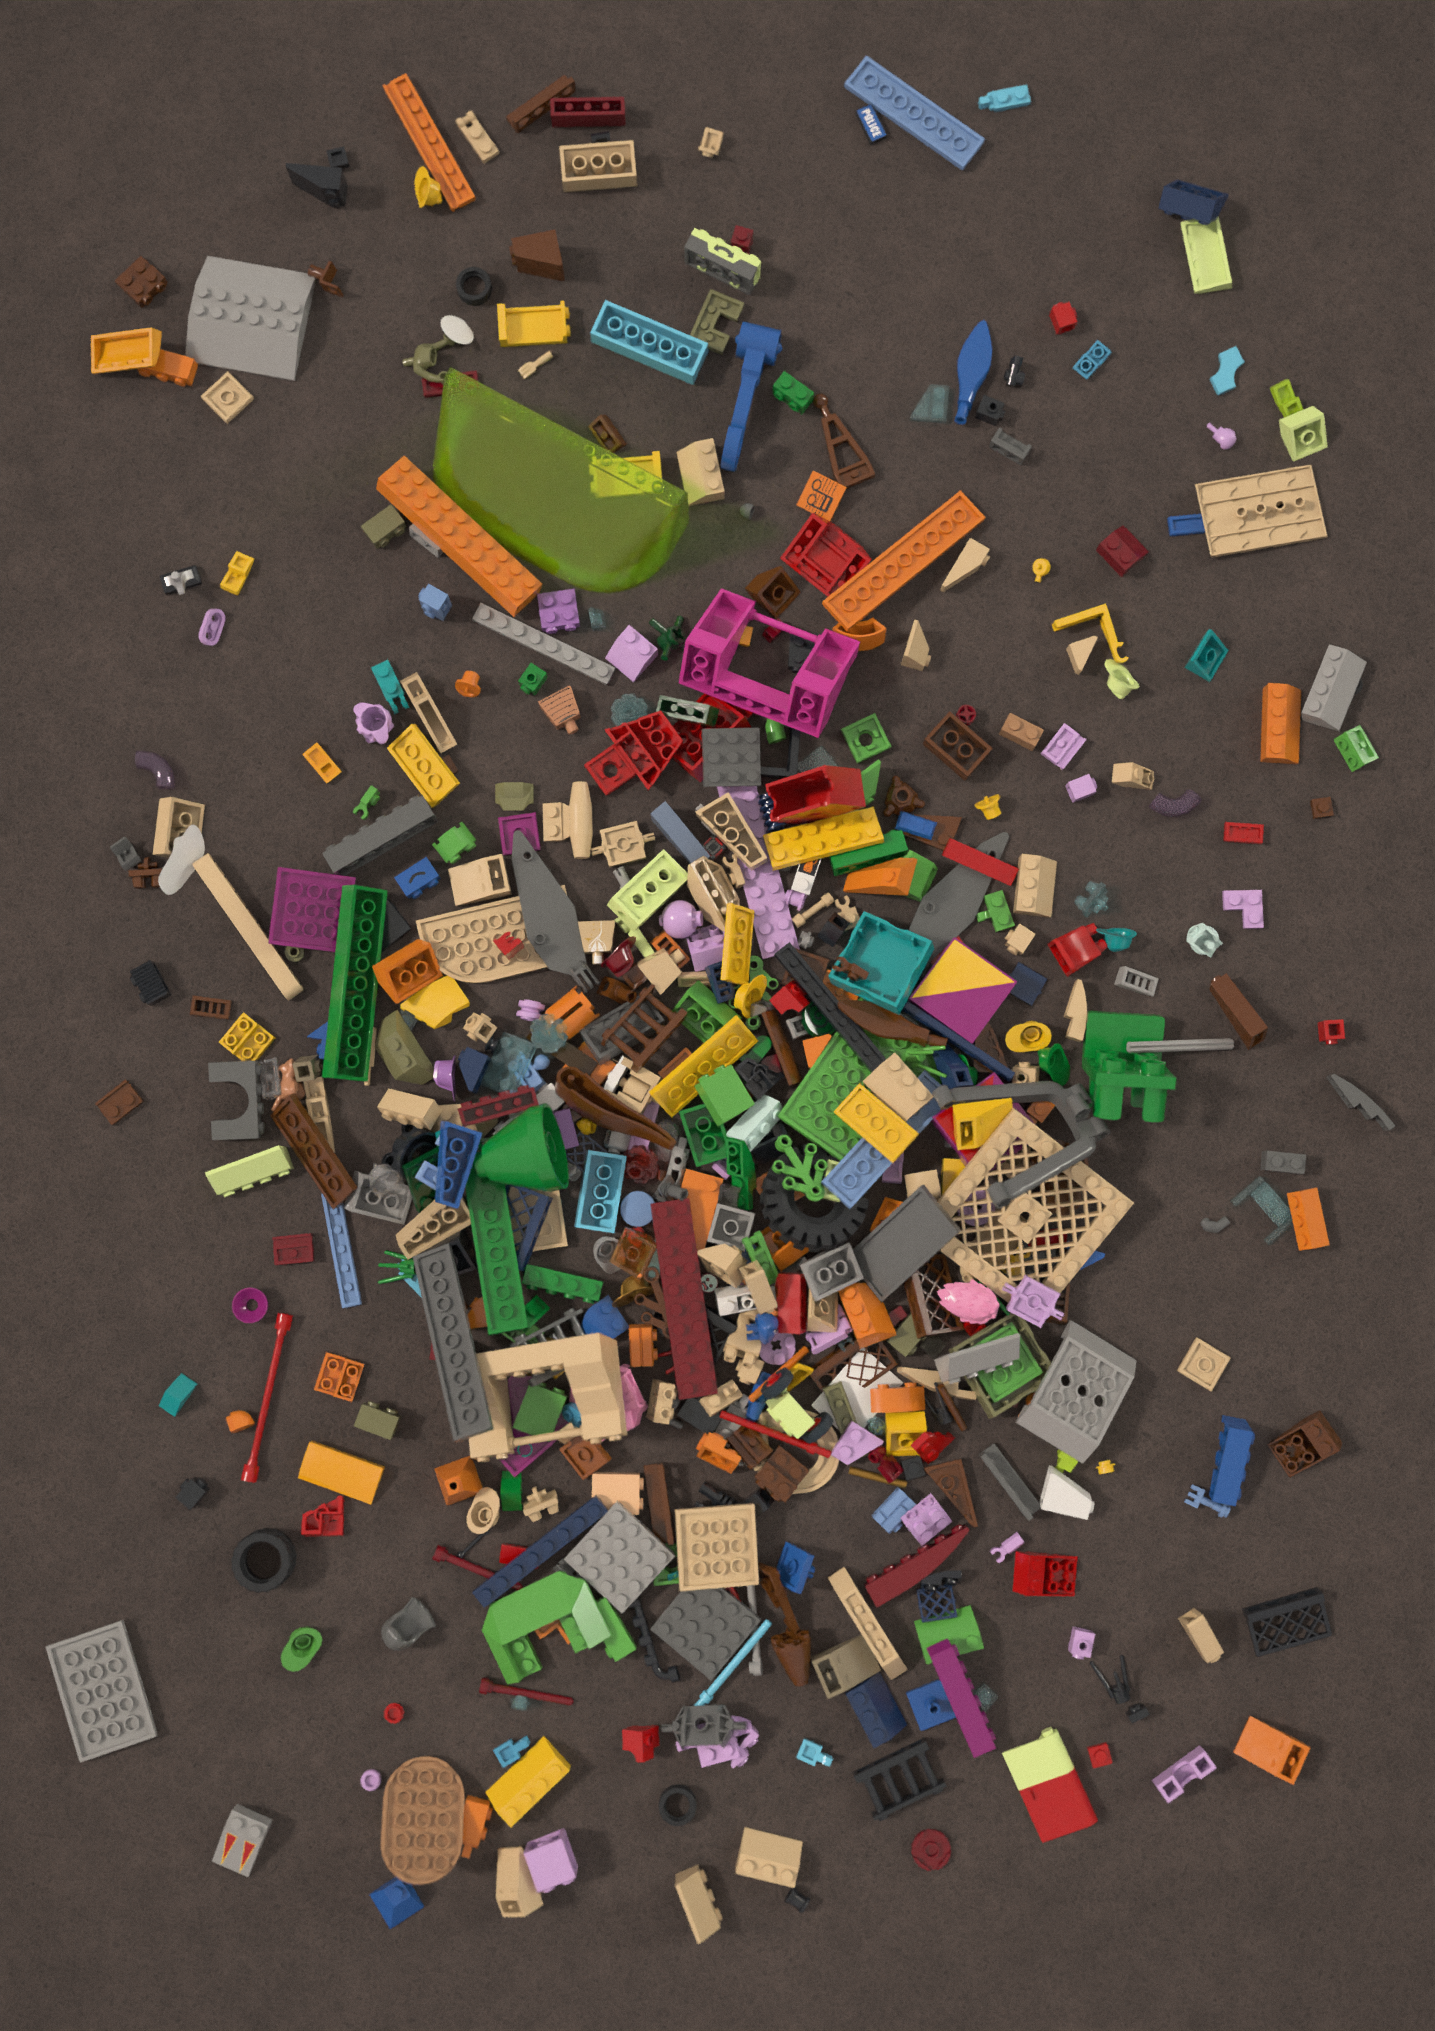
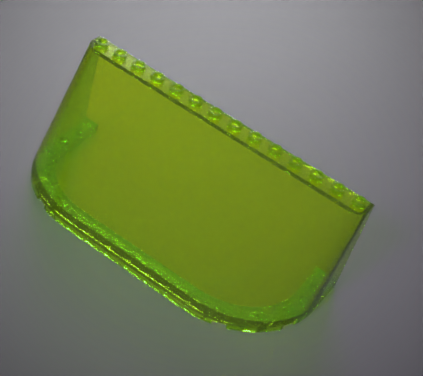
[433,367,689,593]

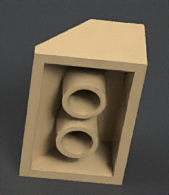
[677,438,724,506]
[153,797,205,858]
[1013,854,1057,918]
[863,1053,933,1122]
[735,1827,803,1888]
[675,1865,723,1944]

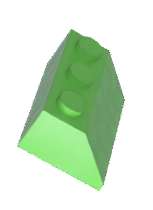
[672,980,742,1043]
[914,1605,984,1664]

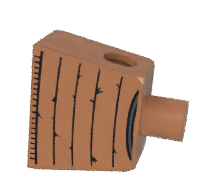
[538,685,581,735]

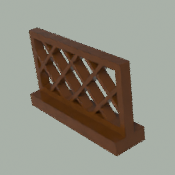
[904,1254,964,1339]
[810,1335,898,1392]

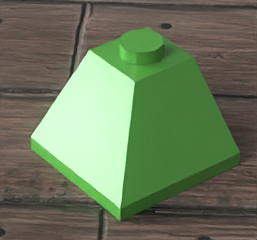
[861,759,881,806]

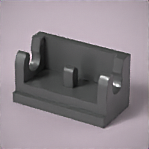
[989,427,1032,465]

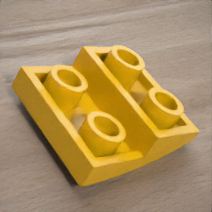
[219,1012,275,1061]

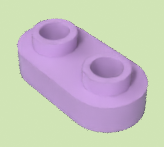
[199,609,225,645]

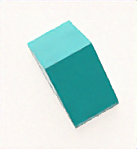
[159,1373,197,1417]

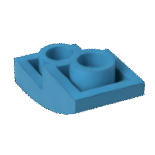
[1073,340,1112,380]

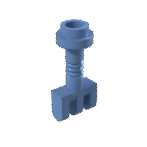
[1184,1484,1231,1518]

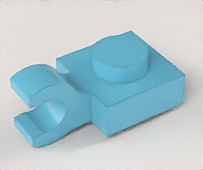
[796,1738,833,1767]

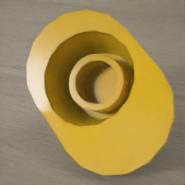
[415,166,442,208]
[734,975,767,1019]
[1005,1021,1052,1052]

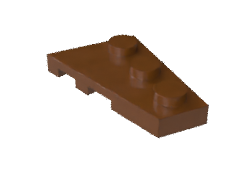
[896,815,962,851]

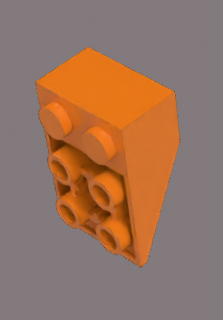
[1233,1716,1310,1785]

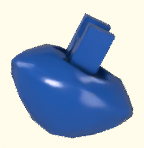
[746,1313,779,1345]

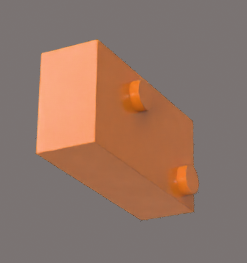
[678,1169,723,1251]

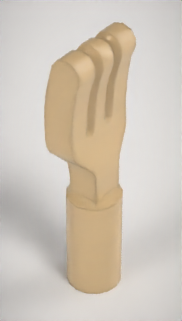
[518,351,553,380]

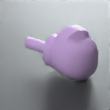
[1206,423,1236,450]

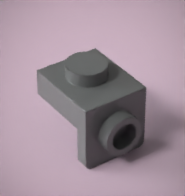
[110,837,141,871]

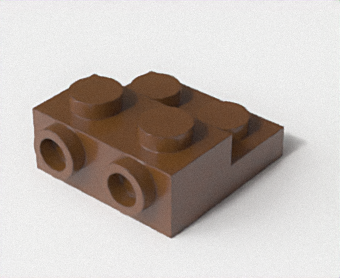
[115,256,168,308]
[754,1445,810,1502]

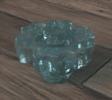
[611,693,648,726]
[530,1014,568,1053]

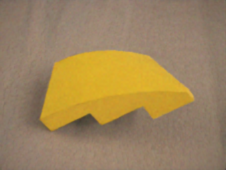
[400,976,470,1029]

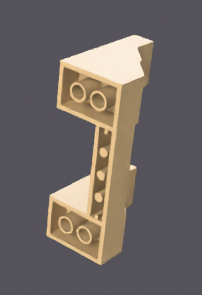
[469,1333,627,1463]

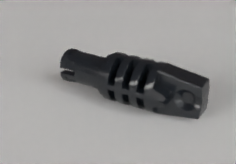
[698,1481,741,1506]

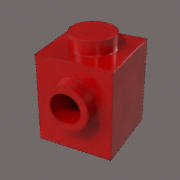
[1050,302,1077,335]
[1318,1019,1345,1045]

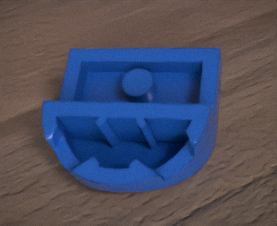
[581,1295,629,1339]

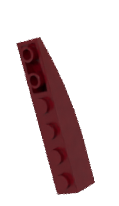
[864,1524,969,1607]

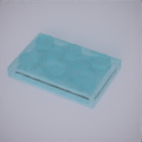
[480,1031,537,1093]

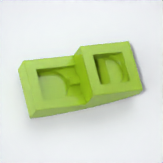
[1270,379,1303,418]

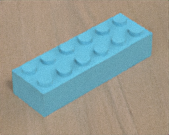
[590,300,708,385]

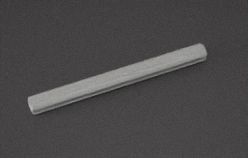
[1126,1038,1234,1053]

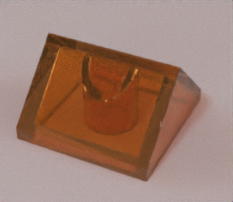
[609,1227,657,1280]

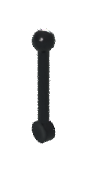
[457,1529,490,1559]

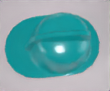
[1096,928,1137,952]

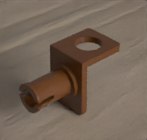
[308,261,344,297]
[597,976,637,1005]

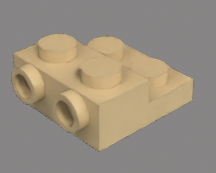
[646,1379,677,1424]

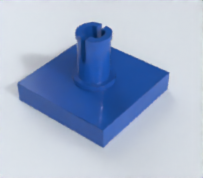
[776,1542,815,1594]
[906,1679,956,1731]

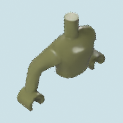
[403,333,455,387]

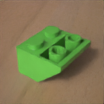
[903,850,938,902]

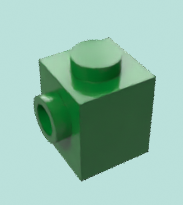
[518,663,548,695]

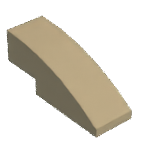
[1064,979,1087,1042]

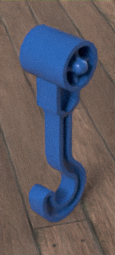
[721,321,782,472]

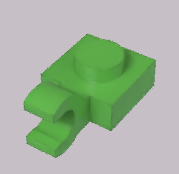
[353,785,380,820]

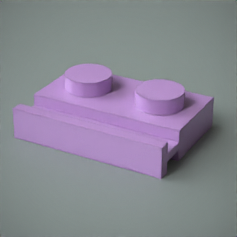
[1041,723,1086,770]

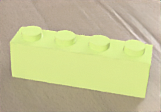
[205,1145,294,1197]

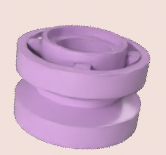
[516,1000,545,1022]

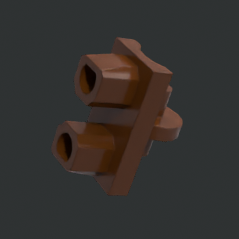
[128,857,163,889]

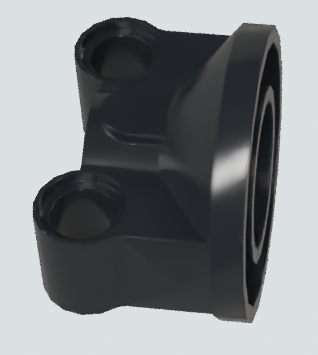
[381,1124,438,1180]

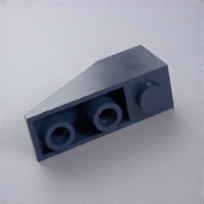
[930,1043,974,1089]

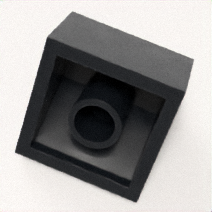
[752,1120,794,1166]

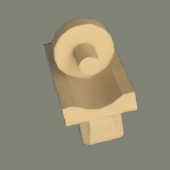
[522,1486,559,1522]

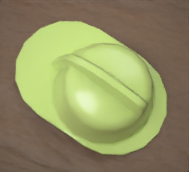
[1105,659,1139,699]

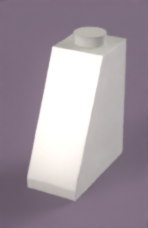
[1040,1465,1094,1520]

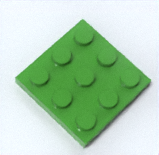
[970,1322,1043,1403]

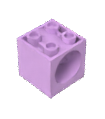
[524,1828,578,1893]

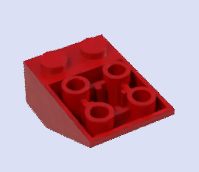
[1013,1551,1078,1596]

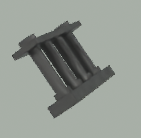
[510,1308,585,1388]

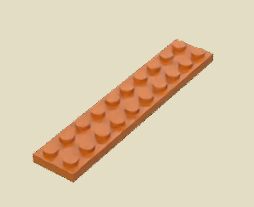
[822,490,986,631]

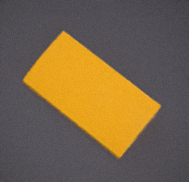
[91,328,161,374]
[298,1441,385,1504]

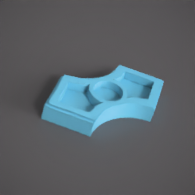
[1210,346,1244,396]

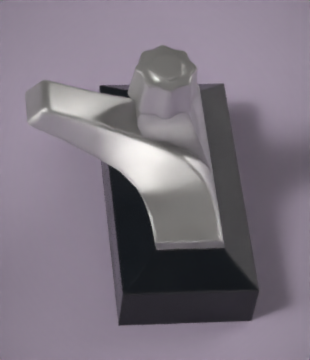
[160,565,202,595]

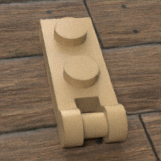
[455,110,499,163]

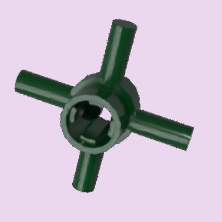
[649,616,686,661]

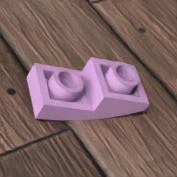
[731,1726,759,1768]

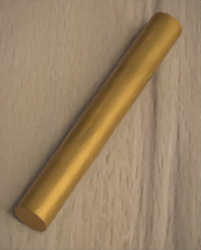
[848,1466,907,1489]

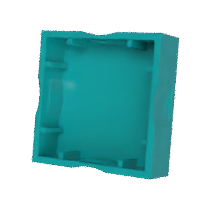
[828,911,934,1015]

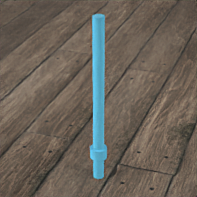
[694,1619,772,1706]

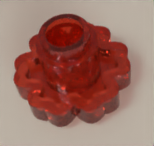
[623,1145,660,1184]

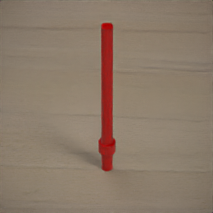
[719,1410,832,1458]

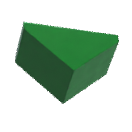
[500,1471,522,1511]

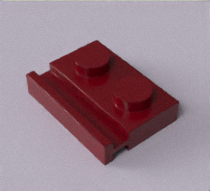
[272,1233,315,1265]

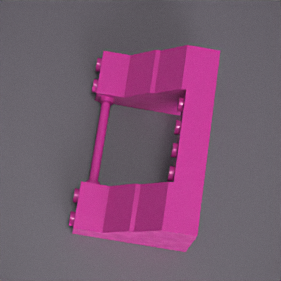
[679,588,860,738]

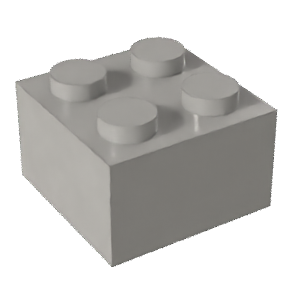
[707,1203,755,1252]

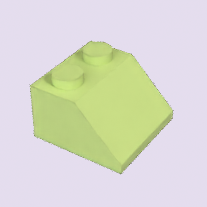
[1279,406,1327,461]

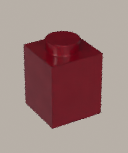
[731,225,754,255]

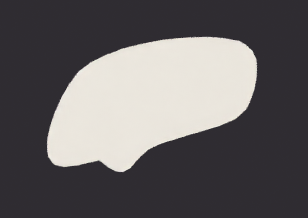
[158,825,205,895]

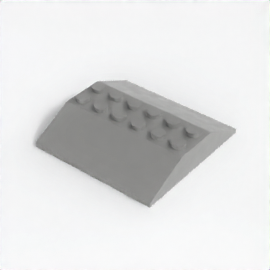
[186,256,316,381]

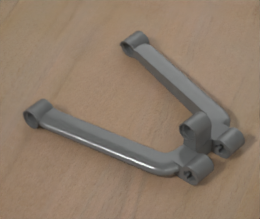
[932,1081,1111,1209]

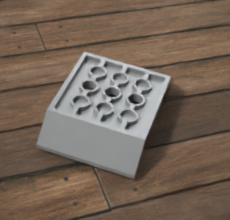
[1015,1320,1137,1463]

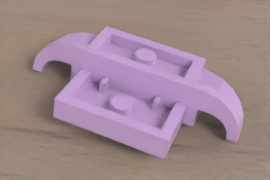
[676,1715,753,1767]

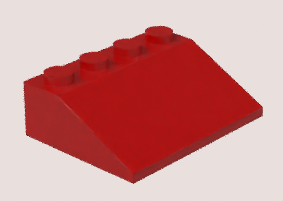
[672,693,752,782]

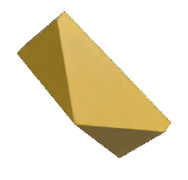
[786,1362,814,1391]

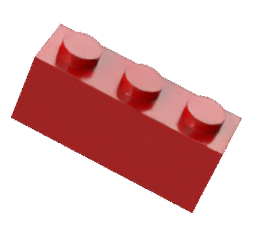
[775,1272,807,1334]

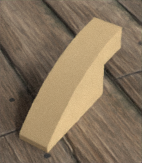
[400,672,457,753]

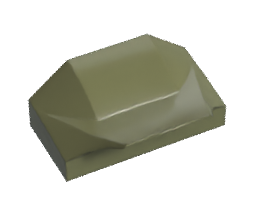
[495,782,534,811]

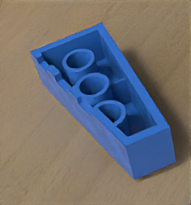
[435,1121,482,1209]
[1209,1415,1255,1506]

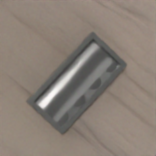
[579,996,665,1066]

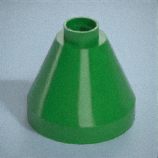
[474,1103,569,1192]

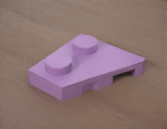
[831,1420,884,1465]

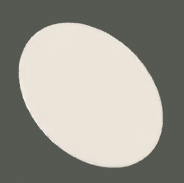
[441,315,474,344]

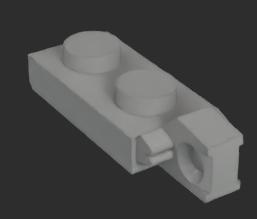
[714,1394,749,1447]

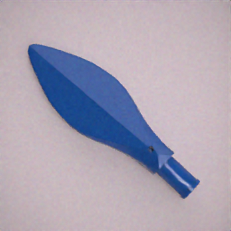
[955,320,992,425]

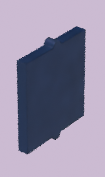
[1009,962,1047,1006]

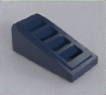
[704,961,735,1004]

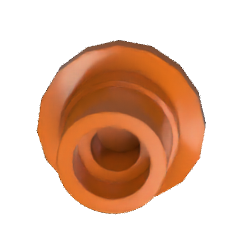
[455,671,481,697]

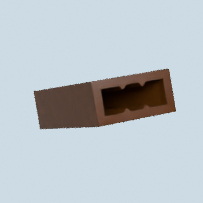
[1209,973,1268,1050]

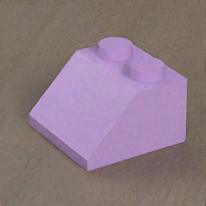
[605,625,658,682]

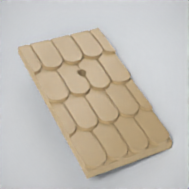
[1195,465,1327,557]

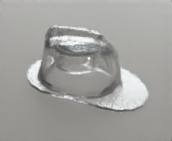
[368,1163,404,1200]

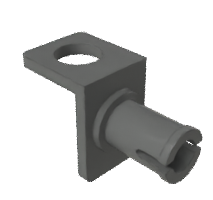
[652,1174,688,1202]

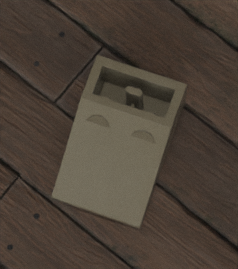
[811,1634,881,1699]

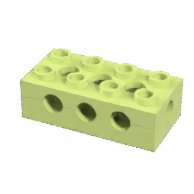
[607,849,688,932]

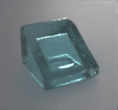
[588,607,606,631]

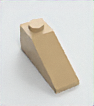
[940,538,990,592]

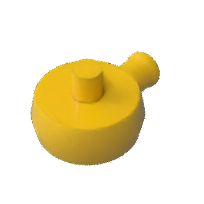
[1033,558,1050,582]

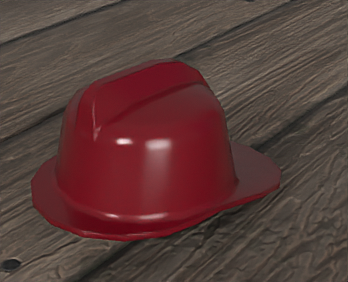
[601,936,636,977]

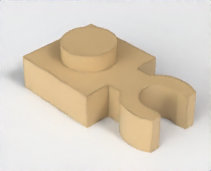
[835,895,860,932]

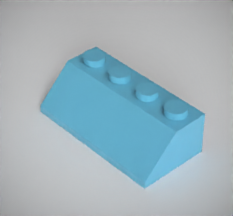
[574,1150,627,1233]

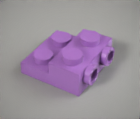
[537,589,580,634]

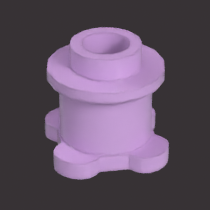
[784,889,807,911]

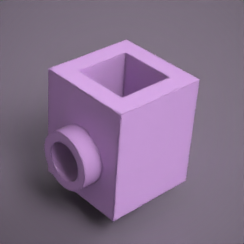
[1068,1626,1095,1659]

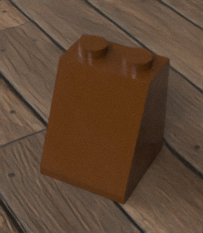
[509,230,565,281]

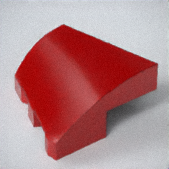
[301,1496,344,1537]

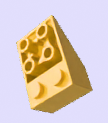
[953,1098,1012,1150]

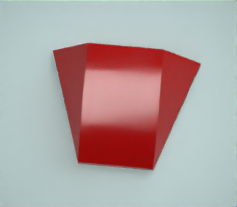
[605,711,684,791]

